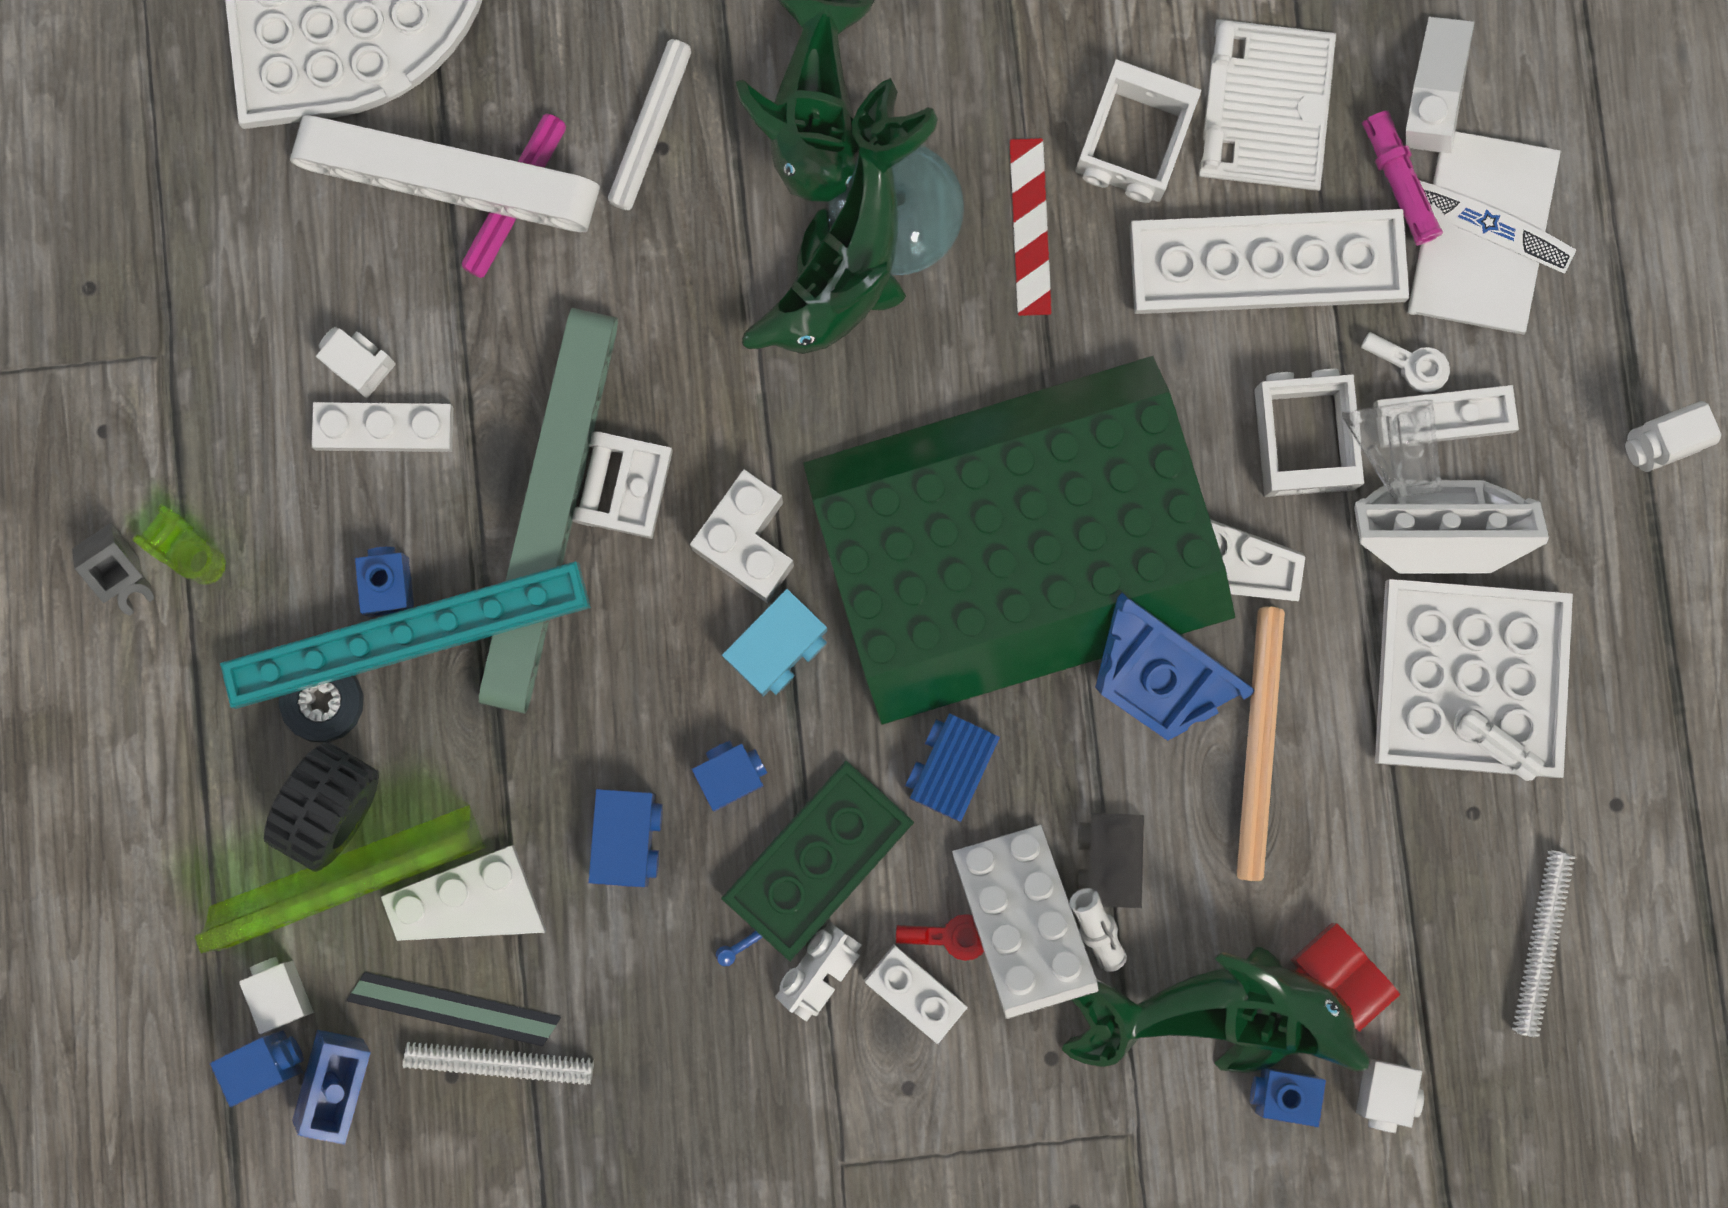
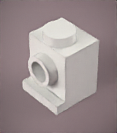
[316,327,396,399]

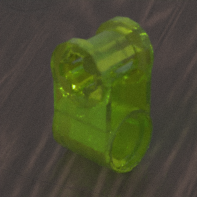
[132,503,226,585]

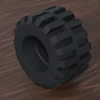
[264,741,379,872]

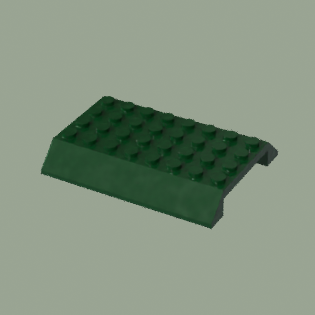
[803,356,1236,725]

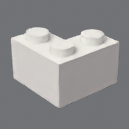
[690,470,794,603]

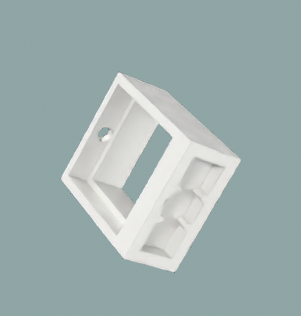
[1075,59,1202,203]
[1254,369,1364,497]

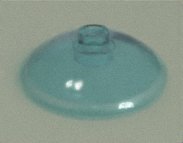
[829,146,964,275]

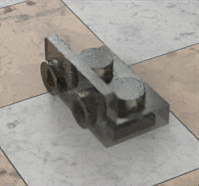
[1076,813,1144,908]

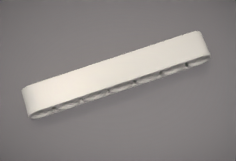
[290,115,600,232]

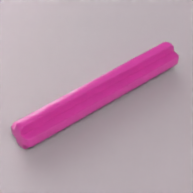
[462,113,566,278]

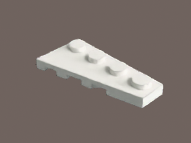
[1210,519,1305,601]

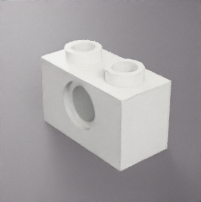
[864,944,968,1044]

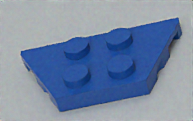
[1095,593,1254,741]

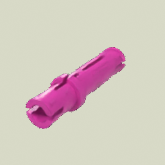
[1362,111,1443,245]

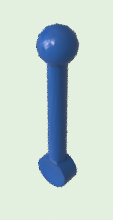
[715,931,763,966]

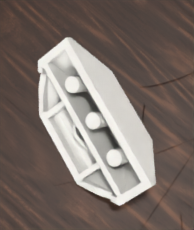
[1354,480,1549,574]

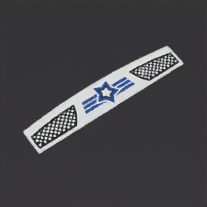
[1419,180,1576,273]

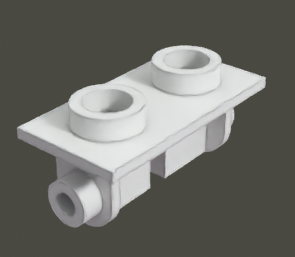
[775,921,862,1021]

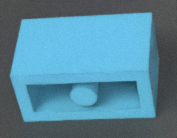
[722,589,827,697]

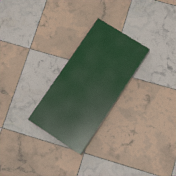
[721,761,915,962]

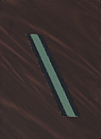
[346,972,561,1047]

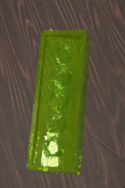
[194,805,486,954]

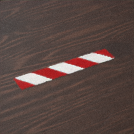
[1010,138,1052,316]

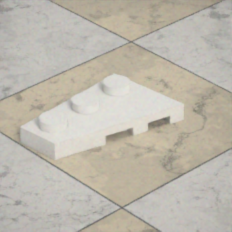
[381,845,547,941]

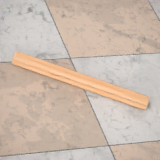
[1237,607,1285,882]

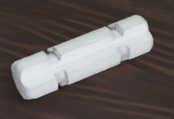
[1457,710,1544,781]

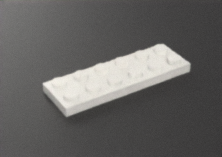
[1129,209,1409,314]

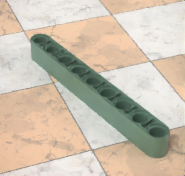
[479,308,618,714]

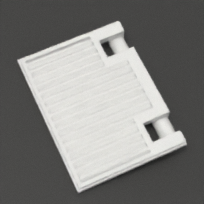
[1199,19,1336,191]

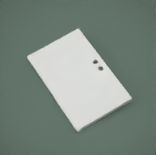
[1407,131,1561,335]

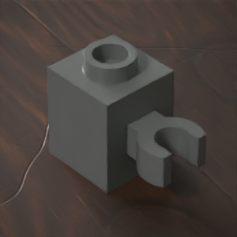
[72,523,154,616]

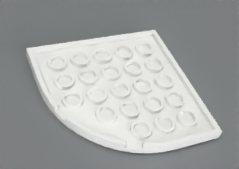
[225,0,482,129]

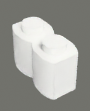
[1625,401,1721,472]

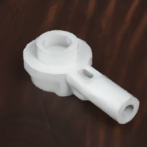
[1361,332,1450,393]

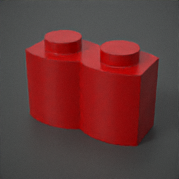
[1290,923,1401,1032]

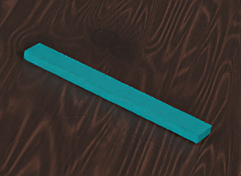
[220,561,591,709]

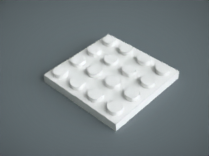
[1375,579,1573,778]

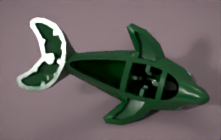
[735,0,875,202]
[742,78,938,354]
[1062,947,1370,1073]

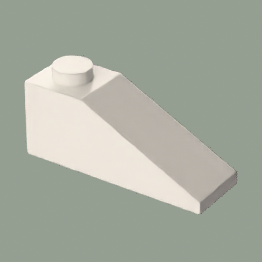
[1406,17,1474,153]

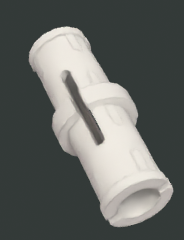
[1069,888,1127,972]

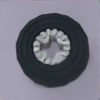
[279,675,364,742]

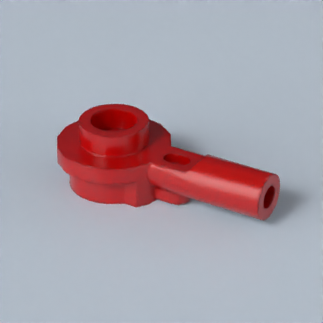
[896,914,984,961]

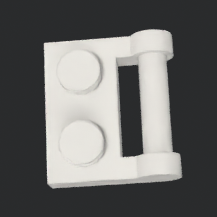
[572,432,673,539]

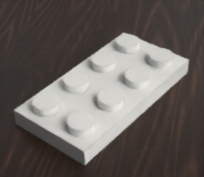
[952,825,1098,1019]

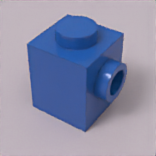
[355,547,414,617]
[692,741,768,812]
[1250,1068,1326,1127]

